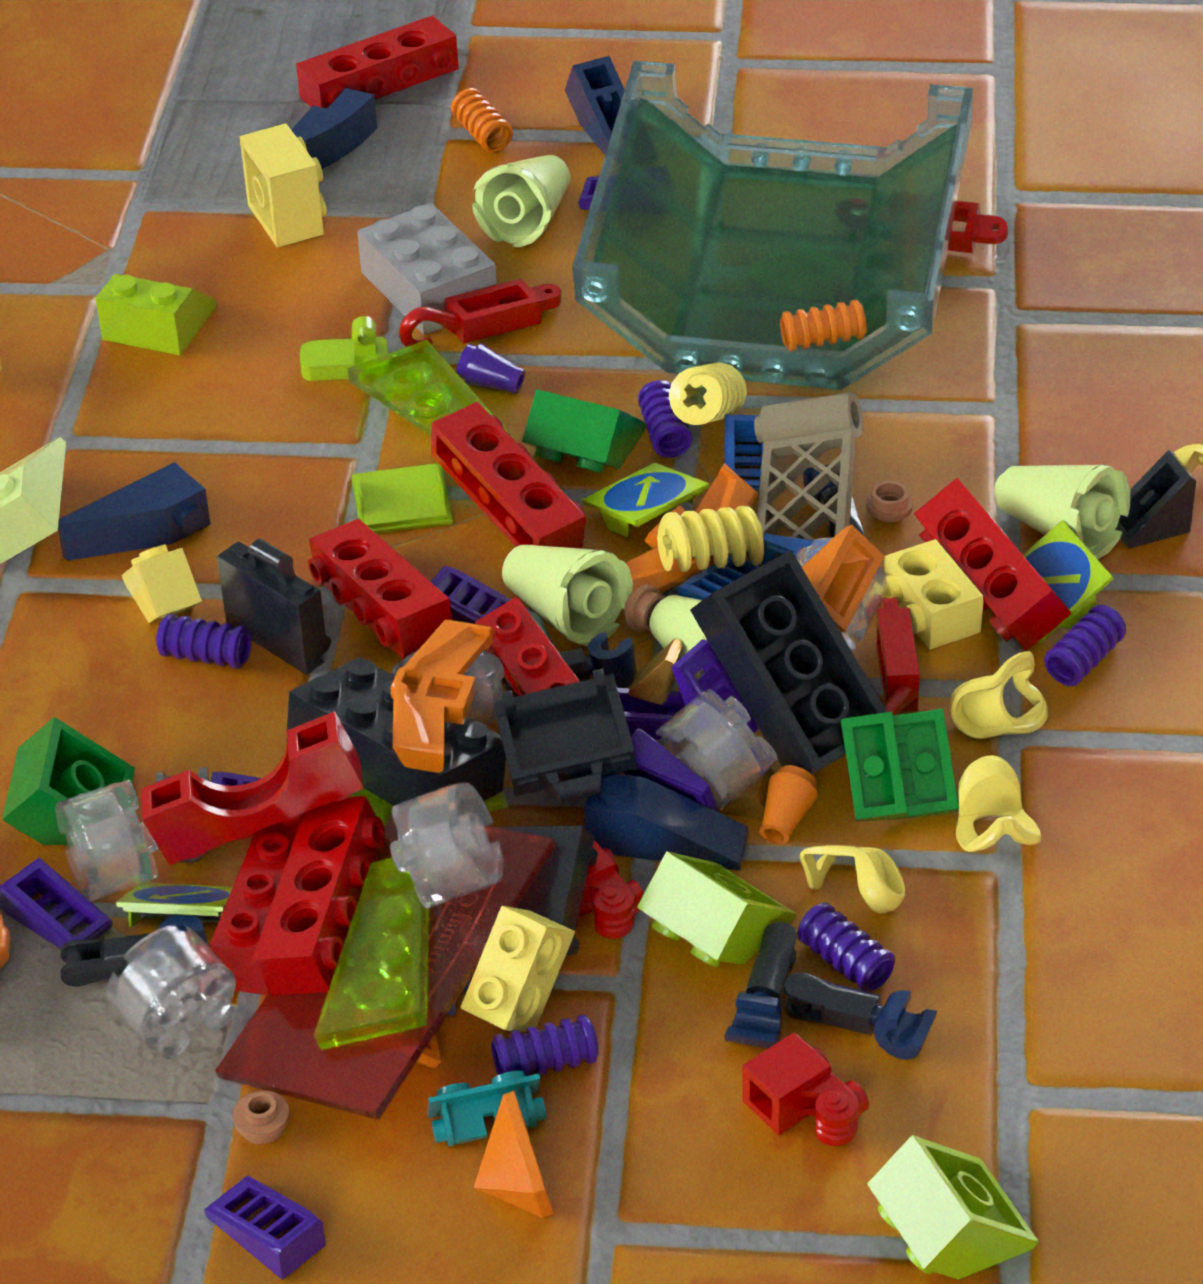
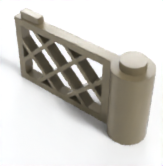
[746,392,862,564]

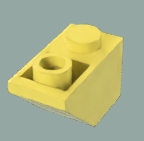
[121,544,202,623]

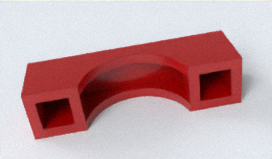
[141,711,364,866]

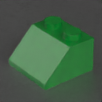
[522,389,646,473]
[2,717,135,845]

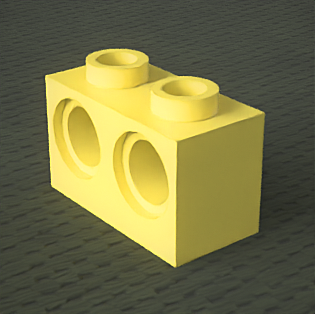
[880,539,983,650]
[460,906,575,1032]

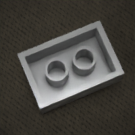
[357,203,497,335]

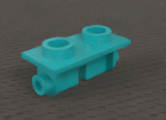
[427,1071,547,1147]

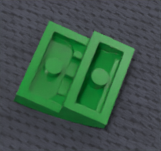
[841,708,959,822]

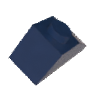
[565,56,656,171]
[58,462,211,561]
[584,774,748,871]

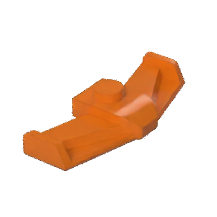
[626,463,759,594]
[391,619,493,773]

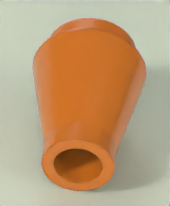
[759,765,818,845]

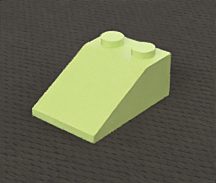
[0,437,66,564]

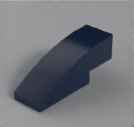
[292,88,377,169]

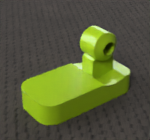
[300,316,389,381]

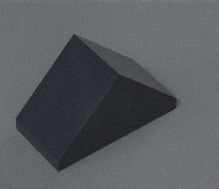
[1116,450,1196,548]

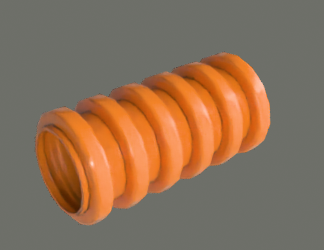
[451,88,513,153]
[780,300,867,352]

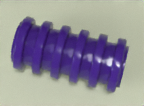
[638,380,692,458]
[1044,604,1127,686]
[156,613,251,669]
[797,902,895,992]
[491,1014,599,1076]

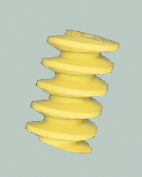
[669,362,747,425]
[657,506,764,573]

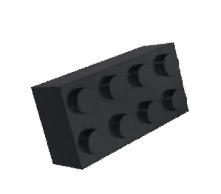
[690,549,887,774]
[286,657,506,829]

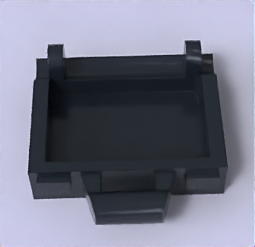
[217,538,331,675]
[493,669,637,803]
[458,826,598,956]

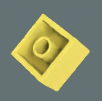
[239,123,327,248]

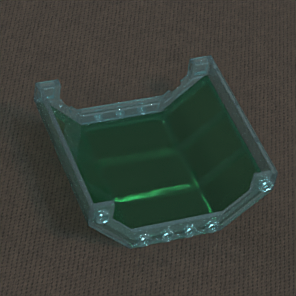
[572,60,973,390]

